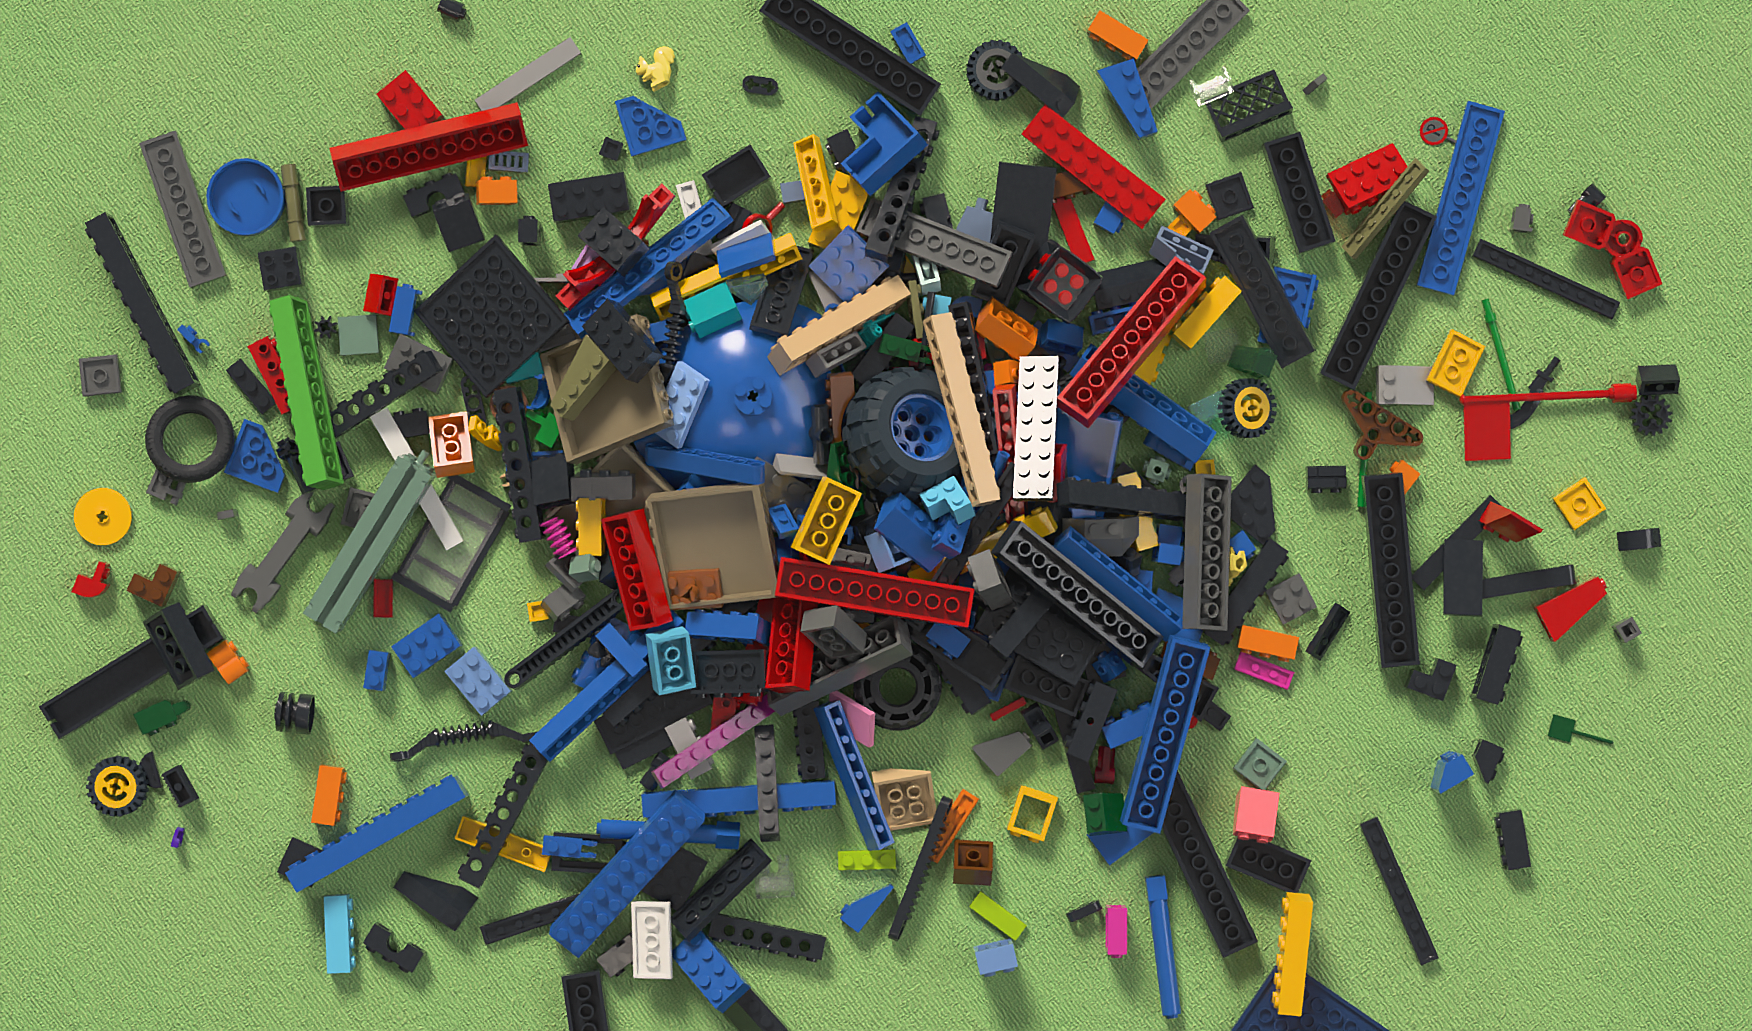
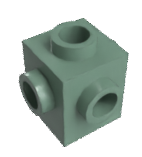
[1142,456,1171,485]

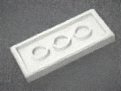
[631,901,673,979]

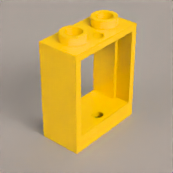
[1007,785,1058,843]

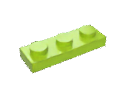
[838,849,896,870]

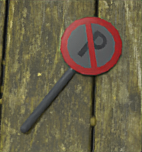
[1419,117,1456,145]

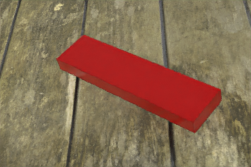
[1052,197,1095,263]

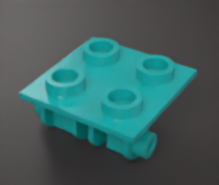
[857,312,895,351]

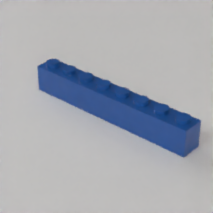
[1053,526,1183,642]
[813,700,895,851]

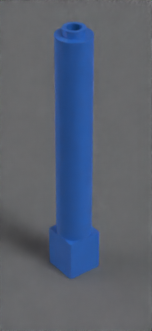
[596,819,740,849]
[1145,875,1181,1019]

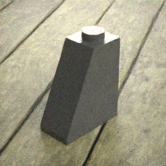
[971,731,1032,777]

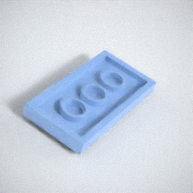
[656,361,710,448]

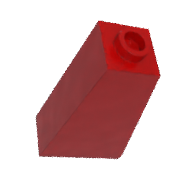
[1533,576,1607,642]

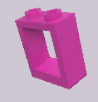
[1105,905,1127,958]

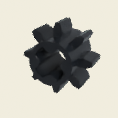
[314,316,338,339]
[276,437,299,462]

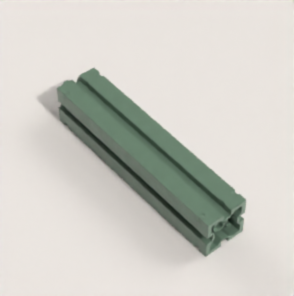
[303,450,436,634]

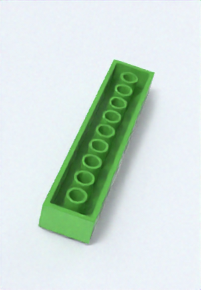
[269,295,344,490]

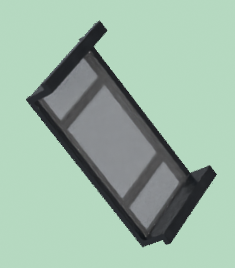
[391,475,512,613]

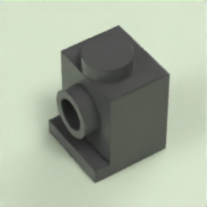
[1510,204,1534,234]
[1611,617,1642,643]

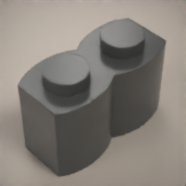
[540,584,586,622]

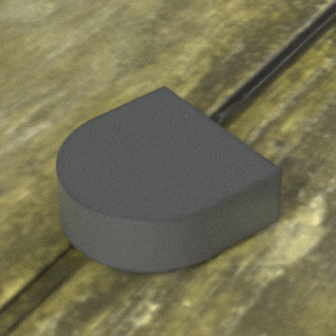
[217,509,239,520]

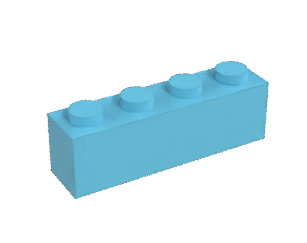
[324,894,356,974]

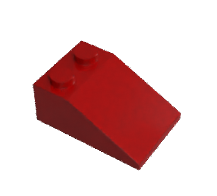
[1479,501,1543,543]

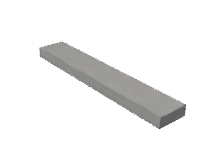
[475,37,581,111]

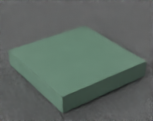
[337,314,379,356]
[1233,738,1287,790]

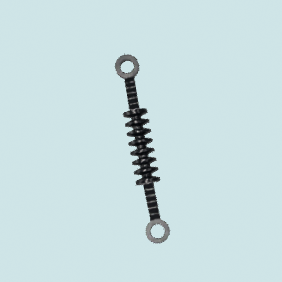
[659,261,687,387]
[390,720,537,762]

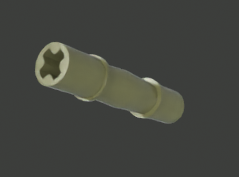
[281,164,306,242]

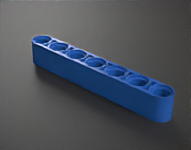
[645,442,765,485]

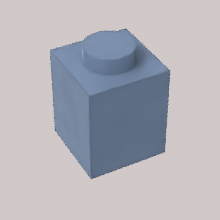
[780,180,806,204]

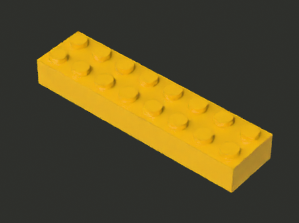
[793,134,838,232]
[454,816,551,872]

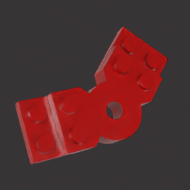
[1563,200,1663,299]

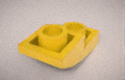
[468,415,502,451]

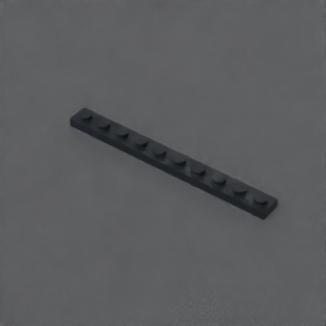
[904,461,1015,632]

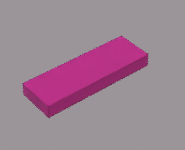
[1234,652,1295,690]

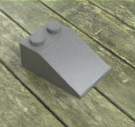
[1376,365,1434,405]

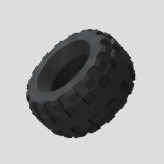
[853,644,942,731]

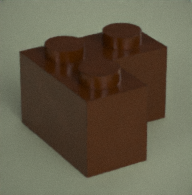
[126,564,181,607]

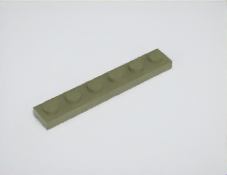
[1341,158,1429,260]

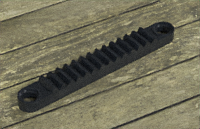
[504,588,624,690]
[888,796,953,942]

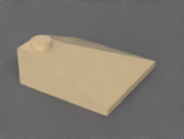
[871,768,936,831]

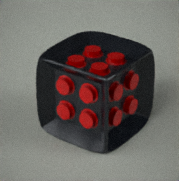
[1016,239,1103,324]

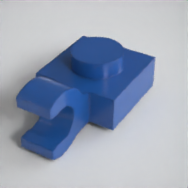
[177,324,211,354]

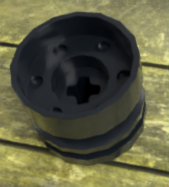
[274,691,315,734]

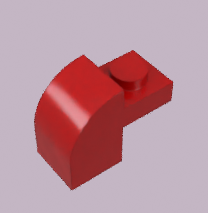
[71,561,111,597]

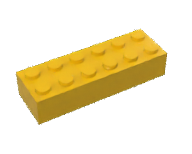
[1272,892,1313,1016]

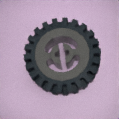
[966,40,1023,101]

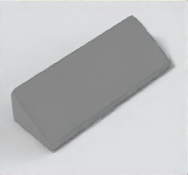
[773,453,828,479]

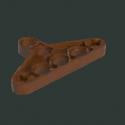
[1341,390,1423,460]

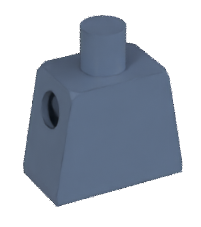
[956,198,993,243]

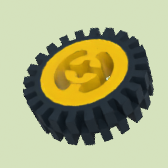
[1218,378,1277,438]
[86,756,149,817]

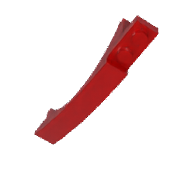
[556,183,675,311]

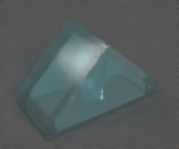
[726,273,768,305]

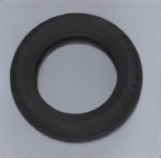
[145,395,235,483]

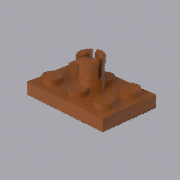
[667,568,724,610]

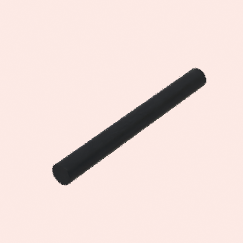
[918,291,936,369]

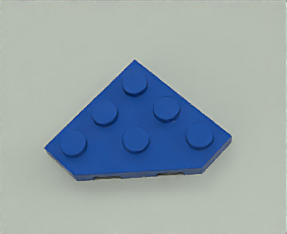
[615,96,687,157]
[224,419,285,493]

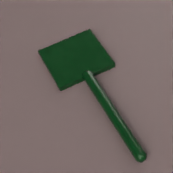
[1547,714,1614,744]

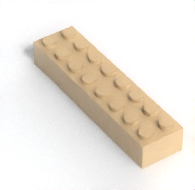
[767,275,911,376]

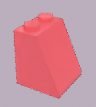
[1233,786,1280,843]

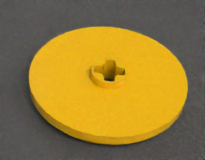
[74,488,132,545]

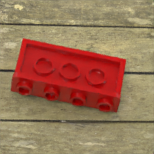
[1326,143,1408,215]

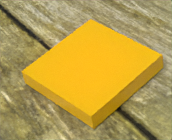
[1552,477,1606,530]

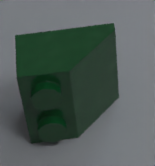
[1083,793,1128,836]

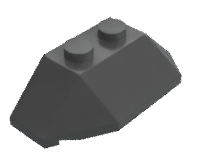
[1062,516,1139,557]

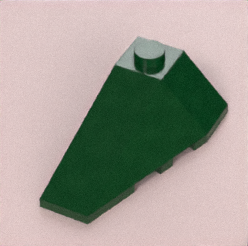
[827,441,866,519]

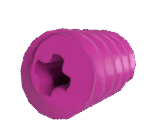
[540,516,577,559]

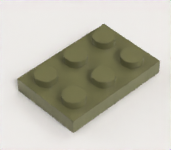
[905,280,924,339]

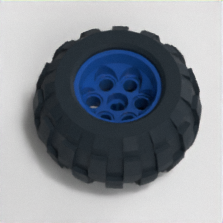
[842,367,963,503]

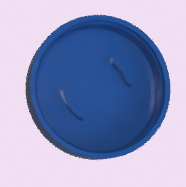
[206,158,285,236]

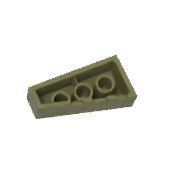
[550,334,617,421]

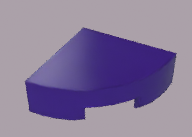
[170,827,185,848]

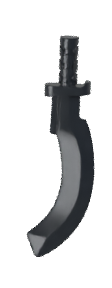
[1510,356,1561,429]

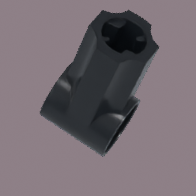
[1567,183,1606,215]
[639,751,671,792]

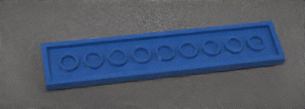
[1416,101,1505,296]
[564,197,734,339]

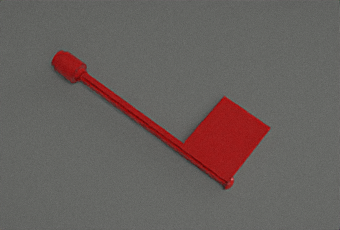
[1460,383,1637,461]

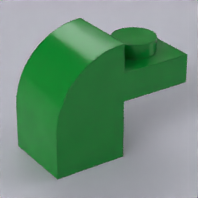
[526,410,560,448]

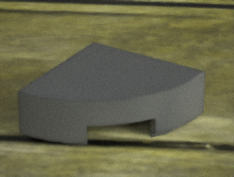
[1303,73,1327,95]

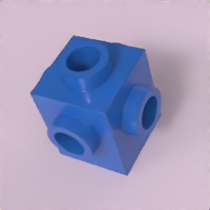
[1092,650,1127,683]

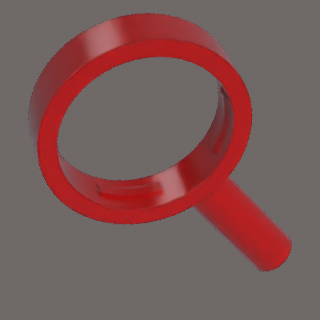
[742,202,785,234]

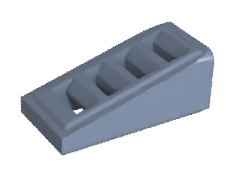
[488,151,529,172]

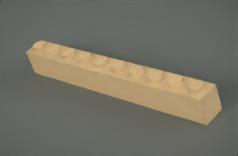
[923,312,1000,507]

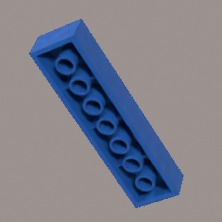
[1070,343,1217,463]

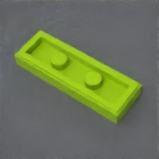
[969,891,1027,941]

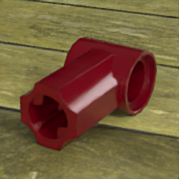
[1094,746,1116,785]

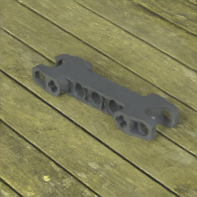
[231,491,335,613]

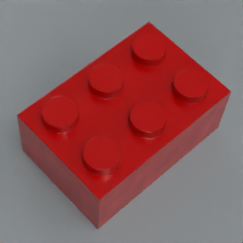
[376,70,444,129]

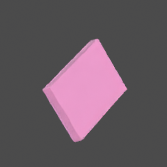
[829,690,875,748]

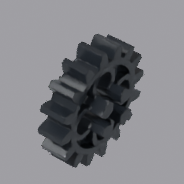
[1629,395,1673,436]

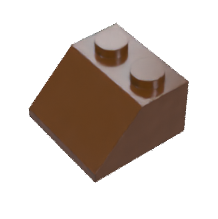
[953,840,993,886]

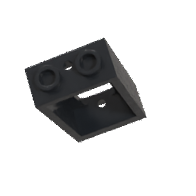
[551,831,627,873]

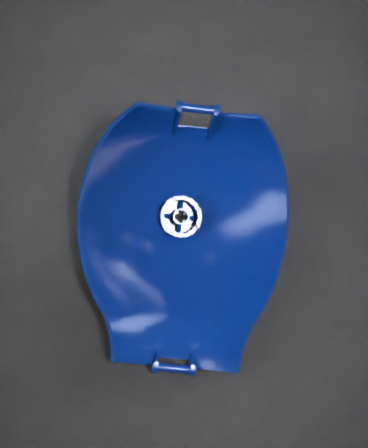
[634,300,854,490]

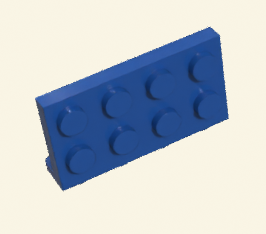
[1257,266,1319,344]
[571,618,643,689]

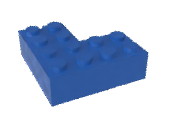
[841,92,928,196]

